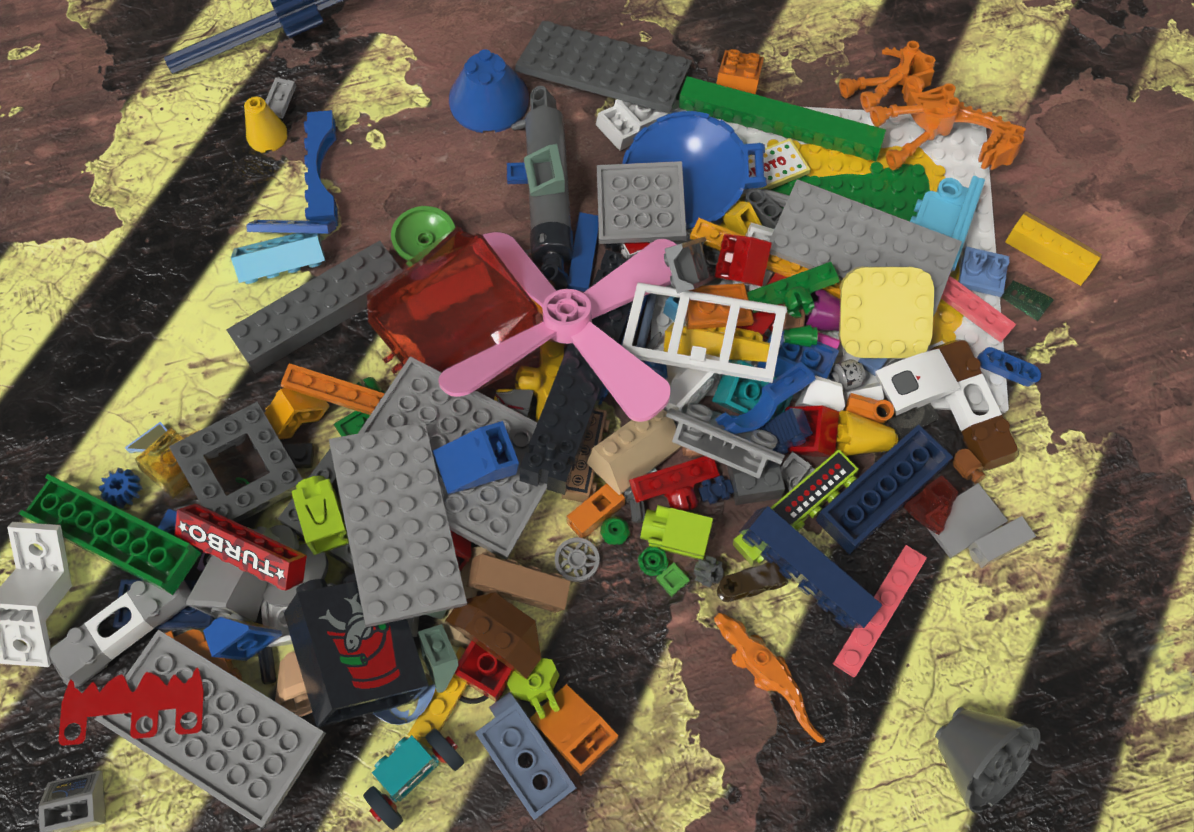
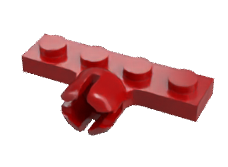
[629,456,720,511]

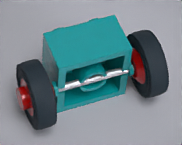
[363,728,464,830]

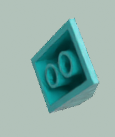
[712,360,793,423]

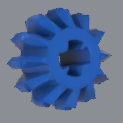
[99,467,143,508]

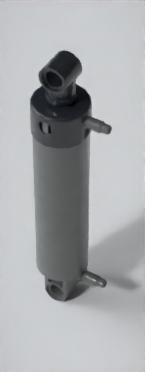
[511,85,574,291]

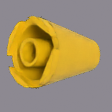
[244,97,287,153]
[835,410,898,456]

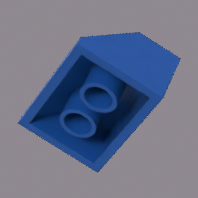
[757,331,840,390]

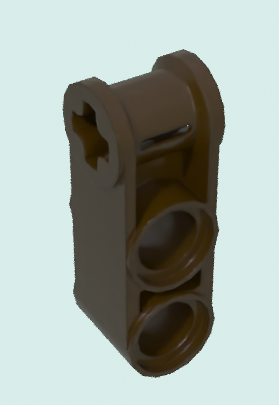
[717,562,788,603]

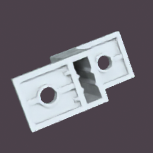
[0,522,72,667]

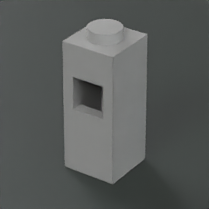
[968,516,1036,568]

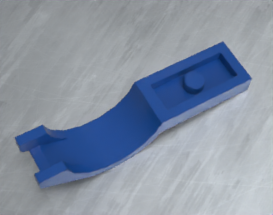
[715,362,816,434]

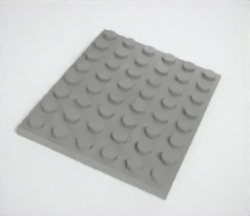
[358,357,547,559]

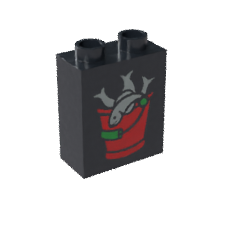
[284,573,429,727]

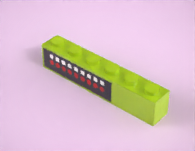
[733,449,859,566]

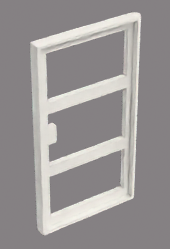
[622,282,787,383]

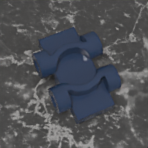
[698,476,734,504]

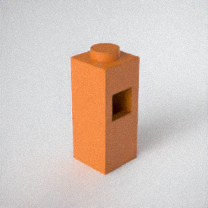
[566,483,625,539]

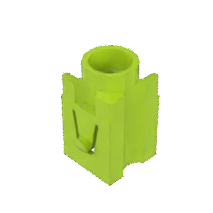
[291,476,349,555]
[640,505,713,560]

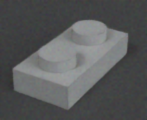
[265,78,296,118]

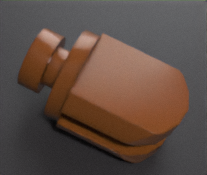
[953,449,986,484]

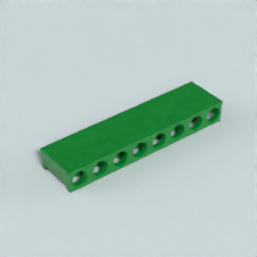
[18,474,201,595]

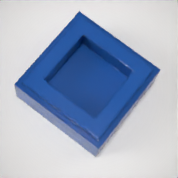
[507,162,528,184]

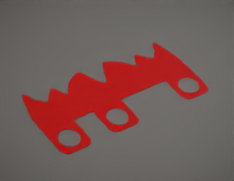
[58,667,204,746]

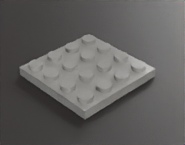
[597,161,686,244]

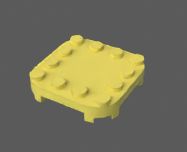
[838,266,934,358]

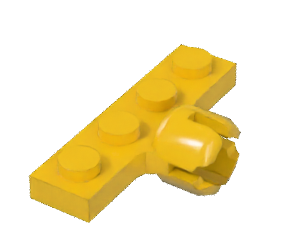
[515,341,564,423]

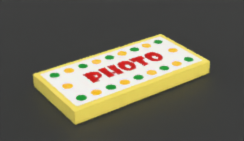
[738,138,811,201]

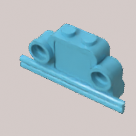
[910,176,985,271]

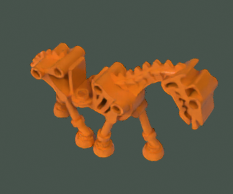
[839,41,1026,171]

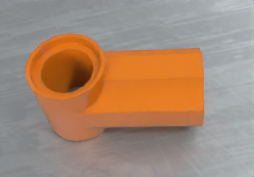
[845,393,894,424]

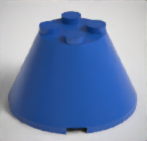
[449,49,529,133]

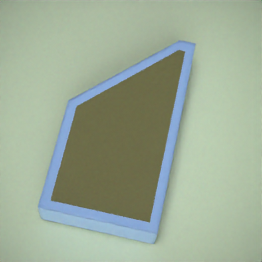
[125,422,176,454]

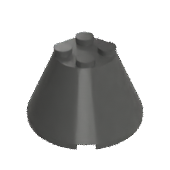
[935,707,1041,813]

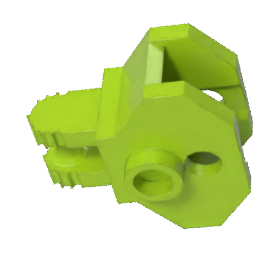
[507,658,560,719]

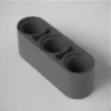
[745,188,783,229]

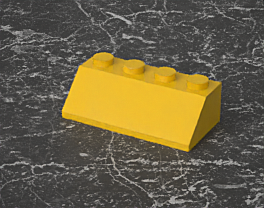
[1005,211,1102,286]

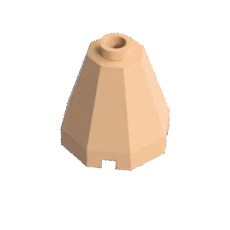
[275,651,312,717]

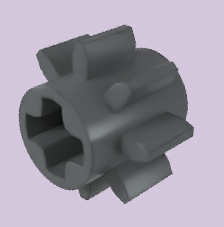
[694,555,724,588]

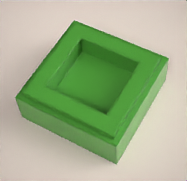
[656,563,690,597]

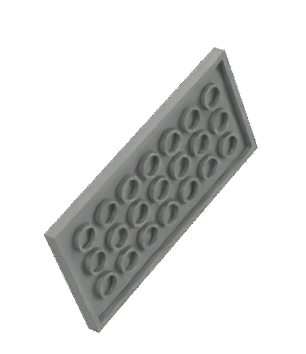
[769,179,962,316]
[329,422,467,627]
[95,630,326,828]

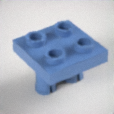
[958,246,1010,297]

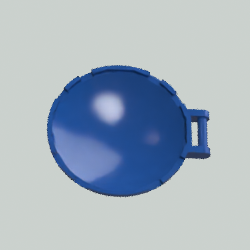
[622,111,767,230]

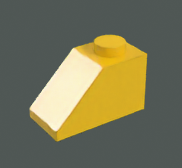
[722,201,762,236]

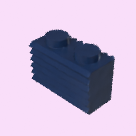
[758,408,813,455]

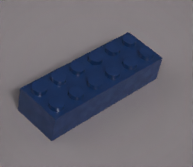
[816,424,953,555]
[739,506,882,629]

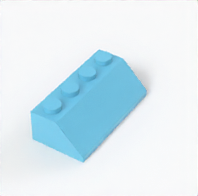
[231,233,325,284]

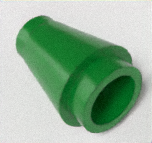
[783,325,818,348]

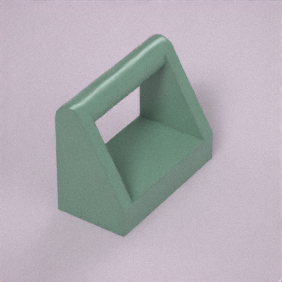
[524,144,565,197]
[418,624,458,693]

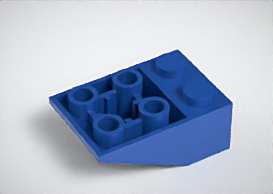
[433,421,519,495]

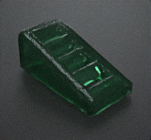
[1001,280,1054,321]

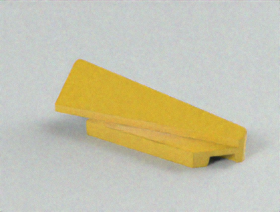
[663,323,770,362]

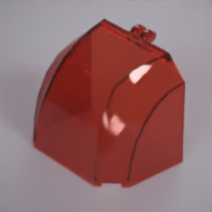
[367,227,538,391]

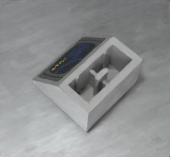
[39,770,106,832]

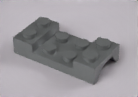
[664,237,717,294]

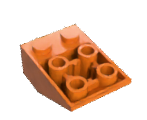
[716,49,764,94]
[530,684,618,776]

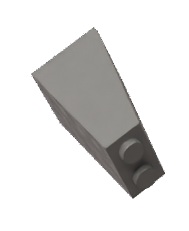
[186,526,280,622]

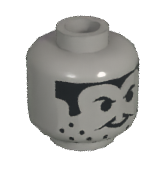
[829,359,865,392]

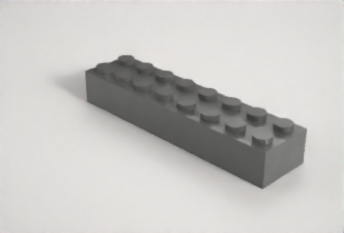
[226,240,406,374]

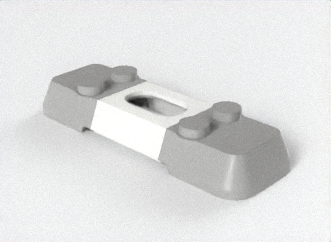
[49,580,192,687]

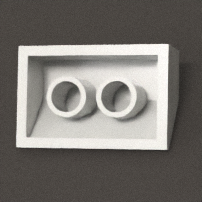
[664,354,723,425]

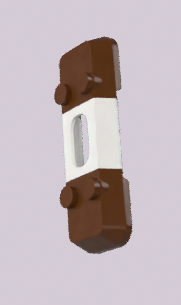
[929,339,1019,471]

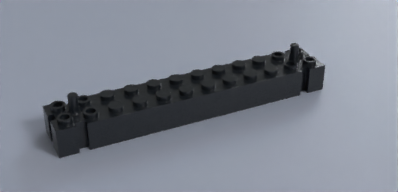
[520,250,633,495]

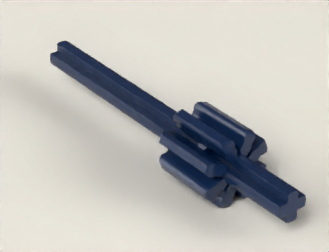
[164,0,344,74]

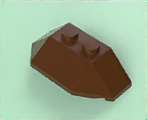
[445,592,541,680]

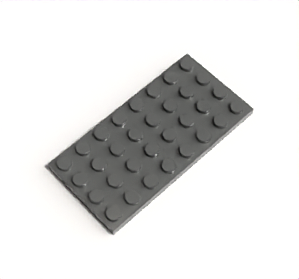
[515,21,692,114]

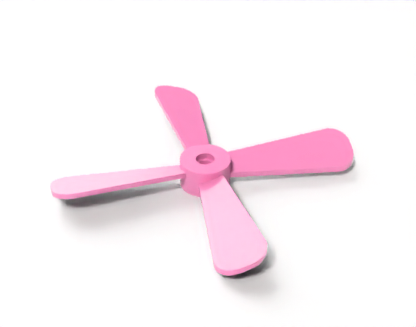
[438,232,677,422]

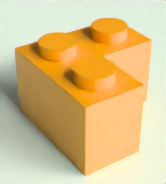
[264,388,330,440]

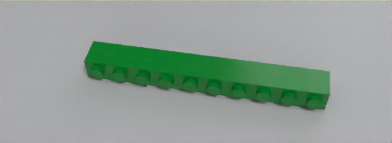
[679,76,886,161]

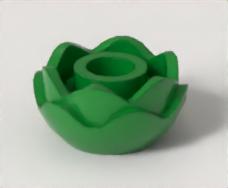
[600,516,630,545]
[638,547,668,576]

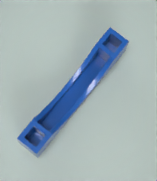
[304,110,338,226]

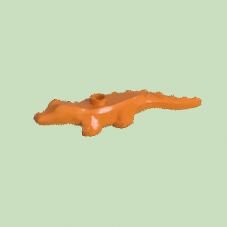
[714,613,825,743]

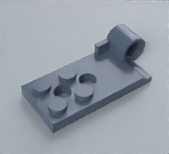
[475,692,576,820]

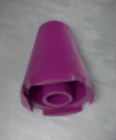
[804,289,840,331]

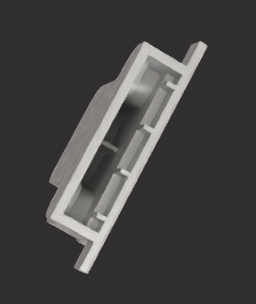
[666,403,785,478]

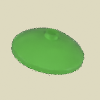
[391,206,456,264]

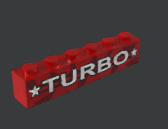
[175,504,307,591]

